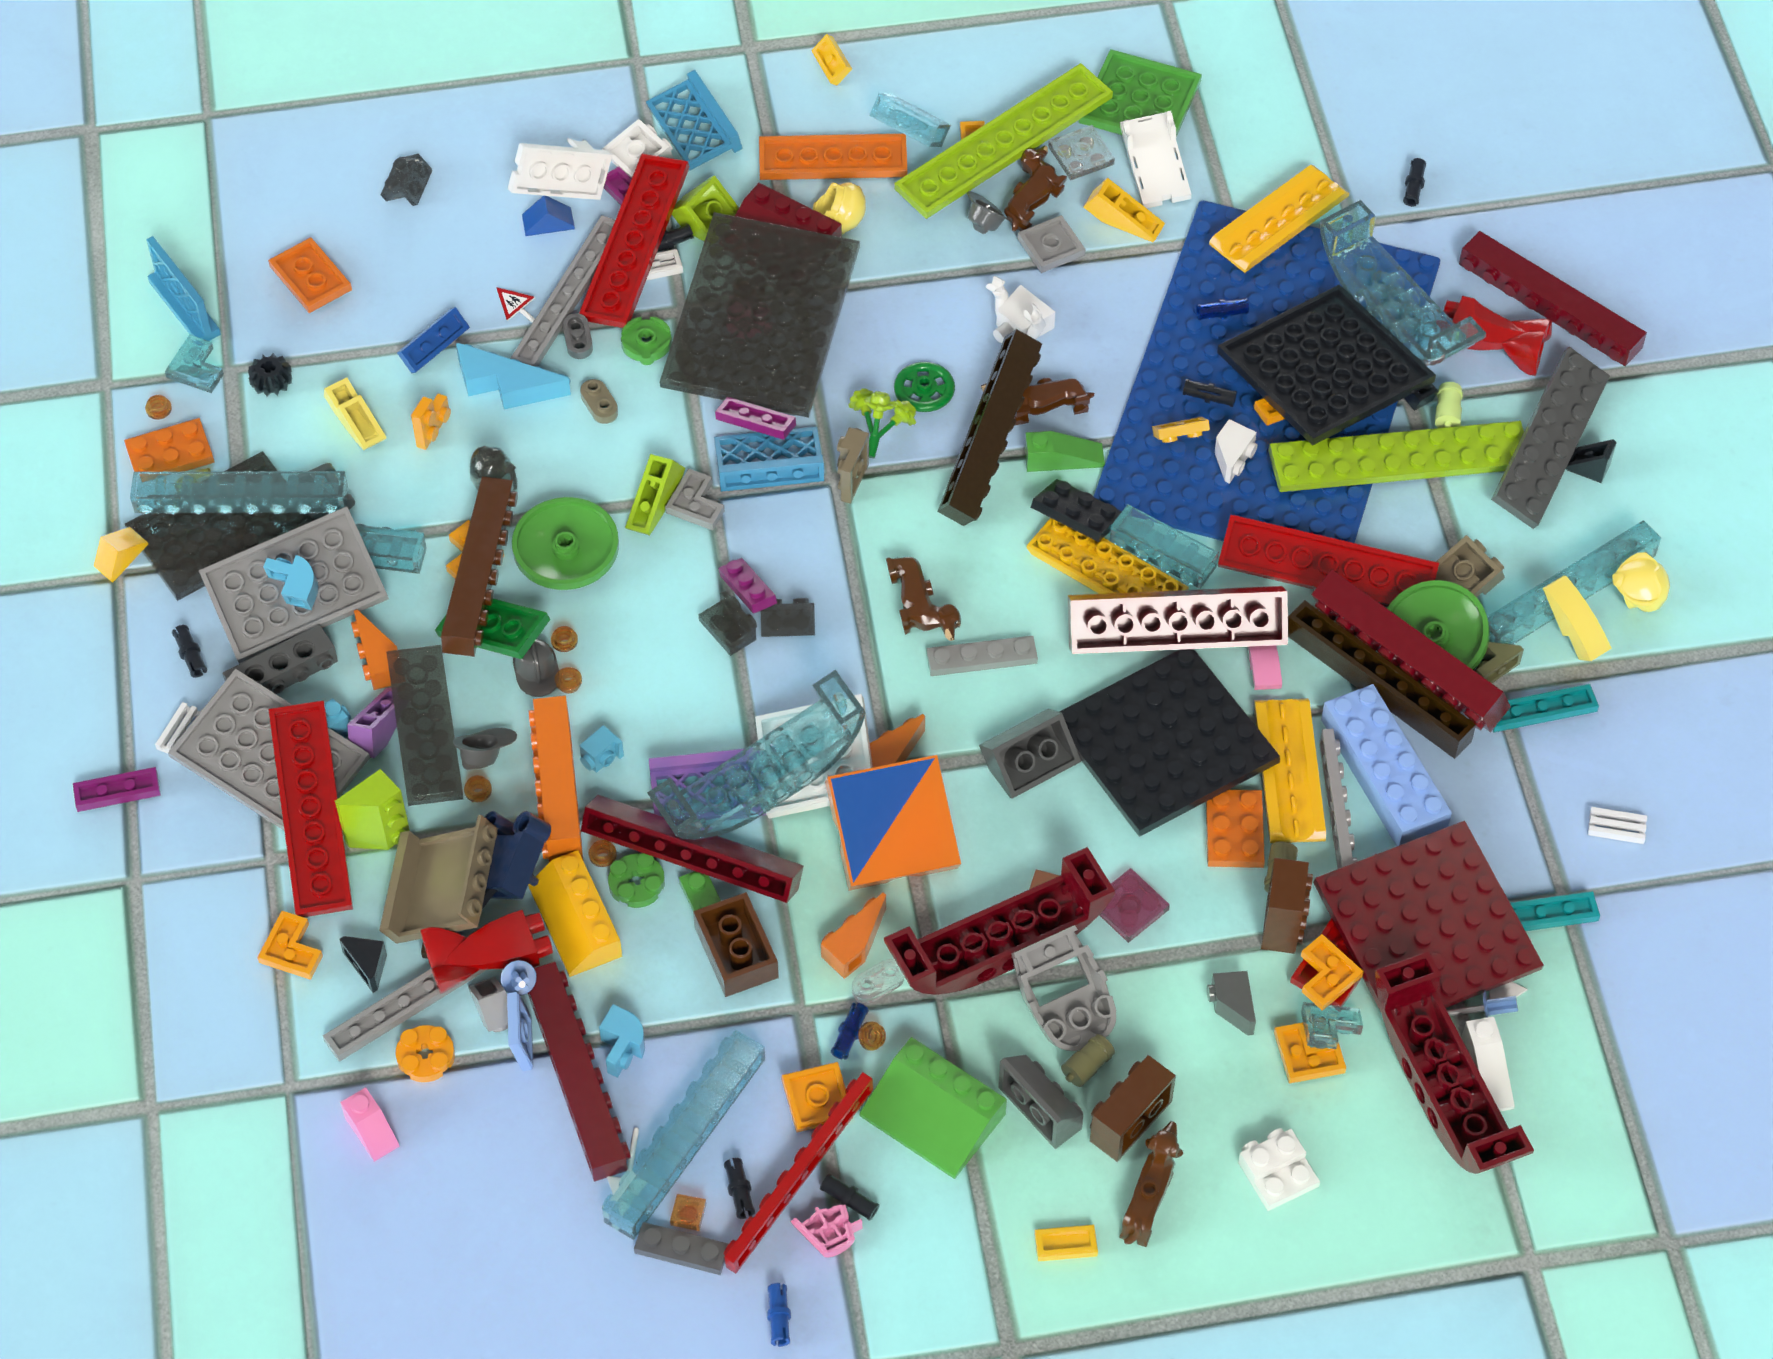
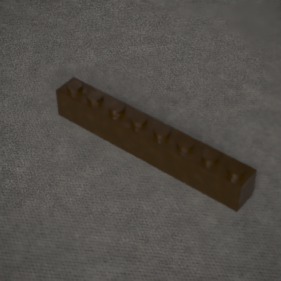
[937,329,1042,526]
[1288,600,1476,759]

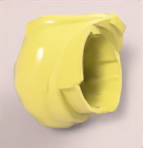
[812,182,866,235]
[1612,552,1670,612]

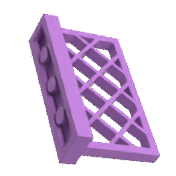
[649,747,766,824]

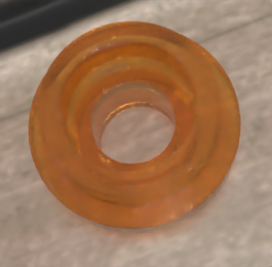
[145,395,172,420]
[551,626,578,652]
[555,667,582,694]
[464,775,492,802]
[588,840,617,867]
[859,1021,886,1051]

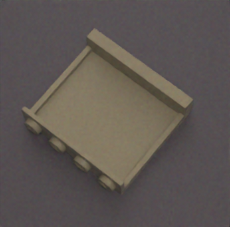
[379,815,498,944]

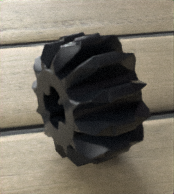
[248,353,292,397]

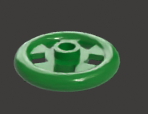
[894,362,955,412]

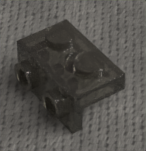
[380,153,432,206]
[698,590,757,656]
[761,598,815,637]

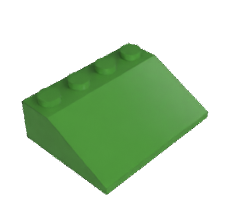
[860,1037,1007,1179]

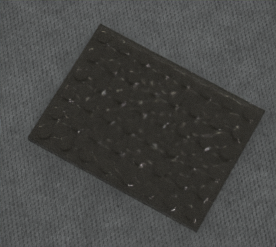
[659,212,860,418]

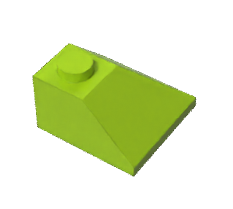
[672,175,739,246]

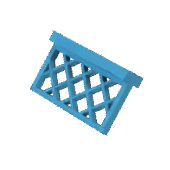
[646,70,743,170]
[146,236,221,346]
[714,427,825,492]

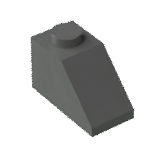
[1207,971,1256,1035]

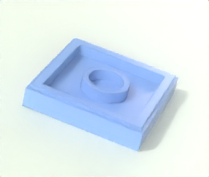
[507,992,533,1071]

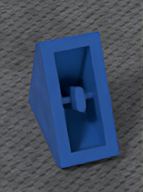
[522,196,575,236]

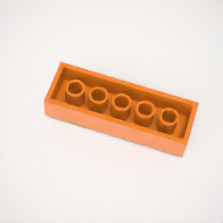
[529,695,583,862]

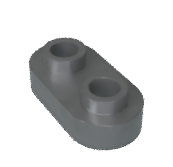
[563,313,593,359]

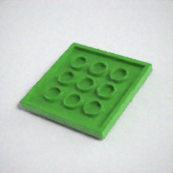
[1079,49,1202,137]

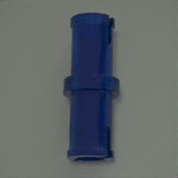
[1196,298,1249,321]
[831,1002,869,1060]

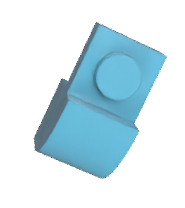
[263,555,319,610]
[599,1004,645,1078]

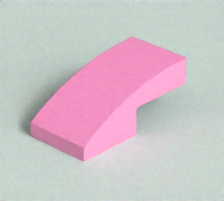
[1248,645,1282,690]

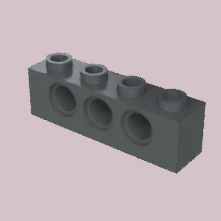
[223,624,338,694]

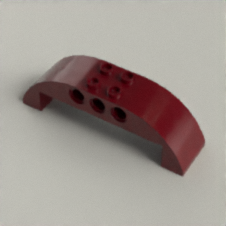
[884,847,1115,995]
[1375,951,1534,1174]

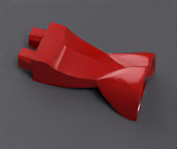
[1436,296,1552,376]
[420,910,553,994]

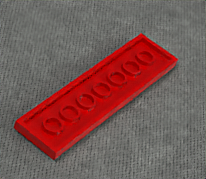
[579,154,690,328]
[1218,515,1439,607]
[268,700,353,917]

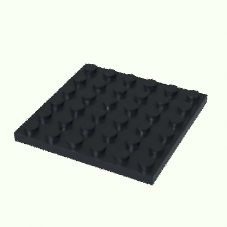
[1217,285,1436,446]
[1060,649,1280,837]

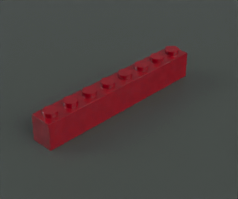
[1459,231,1647,367]
[580,795,804,903]
[527,962,631,1182]

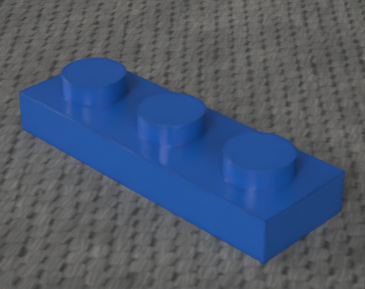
[397,307,470,373]

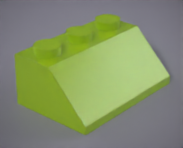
[335,769,410,850]

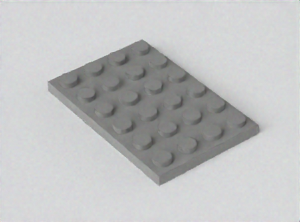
[199,507,389,664]
[168,669,370,830]

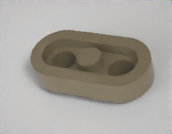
[580,379,618,424]

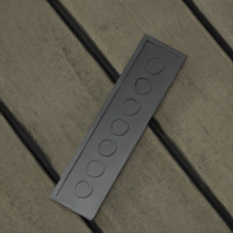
[1491,347,1610,529]

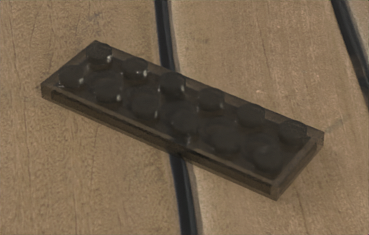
[386,645,463,806]

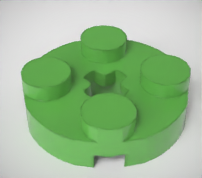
[621,316,672,365]
[608,853,665,908]

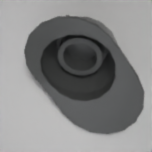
[967,191,1008,234]
[513,639,560,697]
[452,728,517,770]

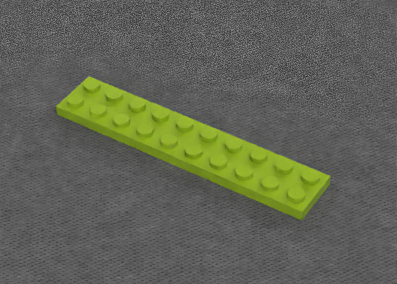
[894,63,1113,219]
[1268,421,1524,492]

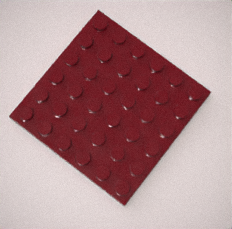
[1313,821,1544,1014]

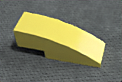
[324,377,386,450]
[1543,576,1612,661]

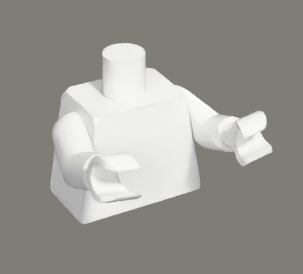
[986,276,1055,343]

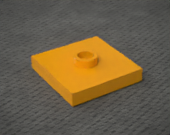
[781,1062,853,1133]

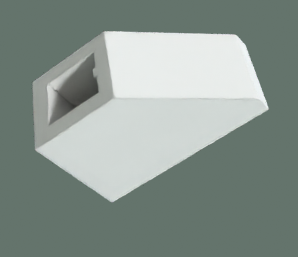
[1214,419,1258,484]

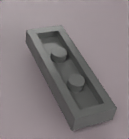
[634,1222,728,1275]

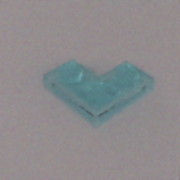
[165,334,224,393]
[1301,1002,1363,1049]

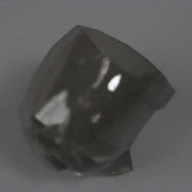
[470,445,517,491]

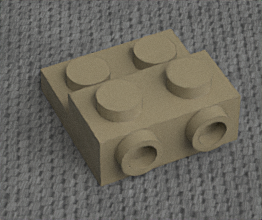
[837,427,869,504]
[1435,535,1505,598]

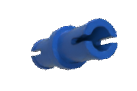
[767,1283,791,1347]

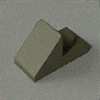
[1475,642,1524,683]

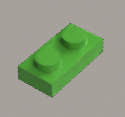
[679,871,721,911]

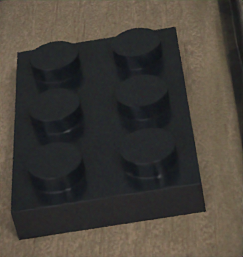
[1030,479,1124,542]

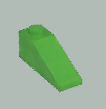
[1025,431,1105,472]

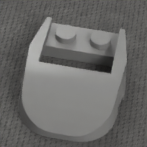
[1011,925,1116,1051]

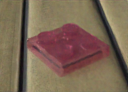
[1099,868,1170,943]

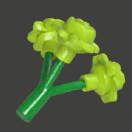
[848,388,916,459]

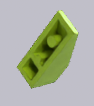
[625,454,685,536]

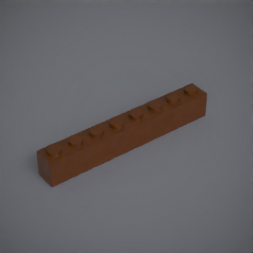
[441,476,518,657]

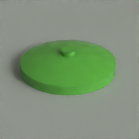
[512,497,619,590]
[1387,580,1490,685]

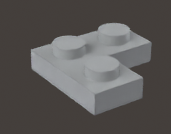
[665,468,725,531]

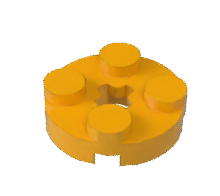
[396,1025,455,1082]

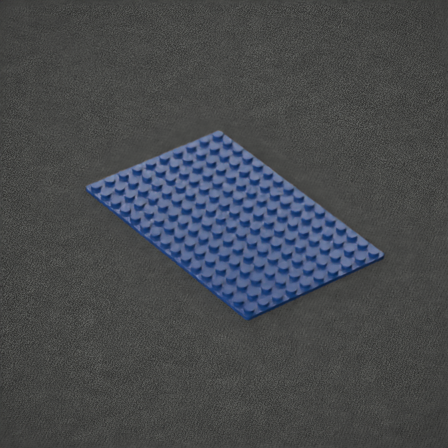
[1093,200,1441,543]

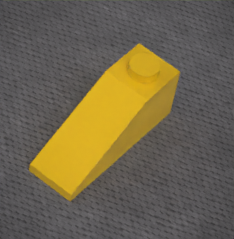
[1083,178,1165,242]

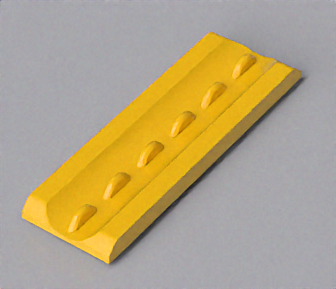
[1209,165,1350,273]
[1027,518,1189,594]
[1254,698,1326,843]

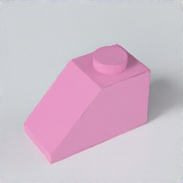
[340,1087,400,1162]

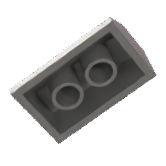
[979,709,1081,799]
[998,1055,1083,1149]

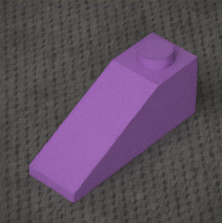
[347,688,411,758]

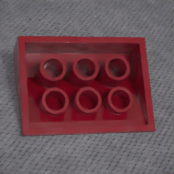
[717,183,842,292]

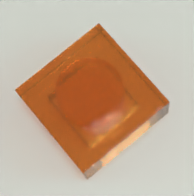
[670,1194,706,1231]

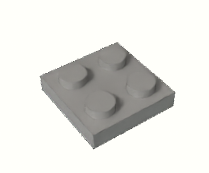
[1017,215,1086,273]

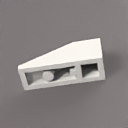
[1461,1016,1515,1112]

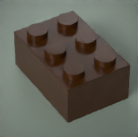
[1261,858,1313,954]
[693,892,779,997]
[1090,1055,1176,1162]

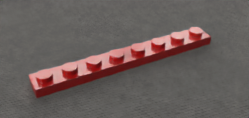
[724,1072,873,1274]

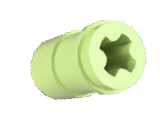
[1435,382,1463,428]

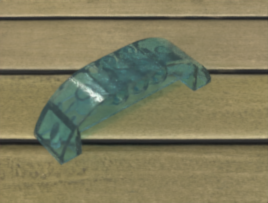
[1319,200,1486,366]
[647,670,866,840]

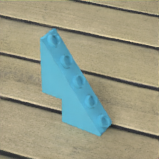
[456,343,571,409]

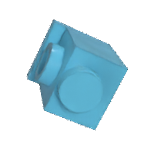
[325,698,351,738]
[579,725,624,773]

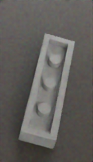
[927,636,1038,676]

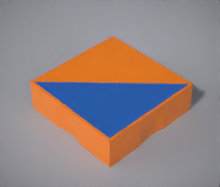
[825,755,961,891]

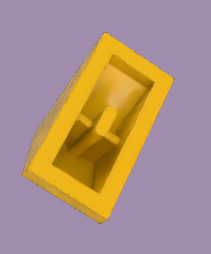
[94,527,149,583]

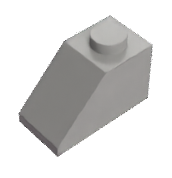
[468,977,508,1032]

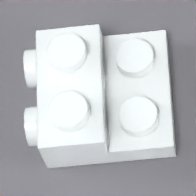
[602,119,673,179]
[1238,1128,1320,1211]

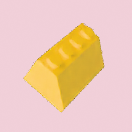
[528,850,622,977]

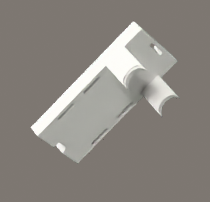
[1120,111,1191,208]
[508,138,612,200]

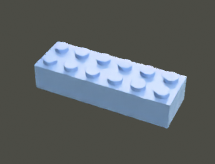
[1321,684,1452,846]

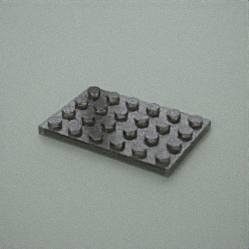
[125,451,314,601]

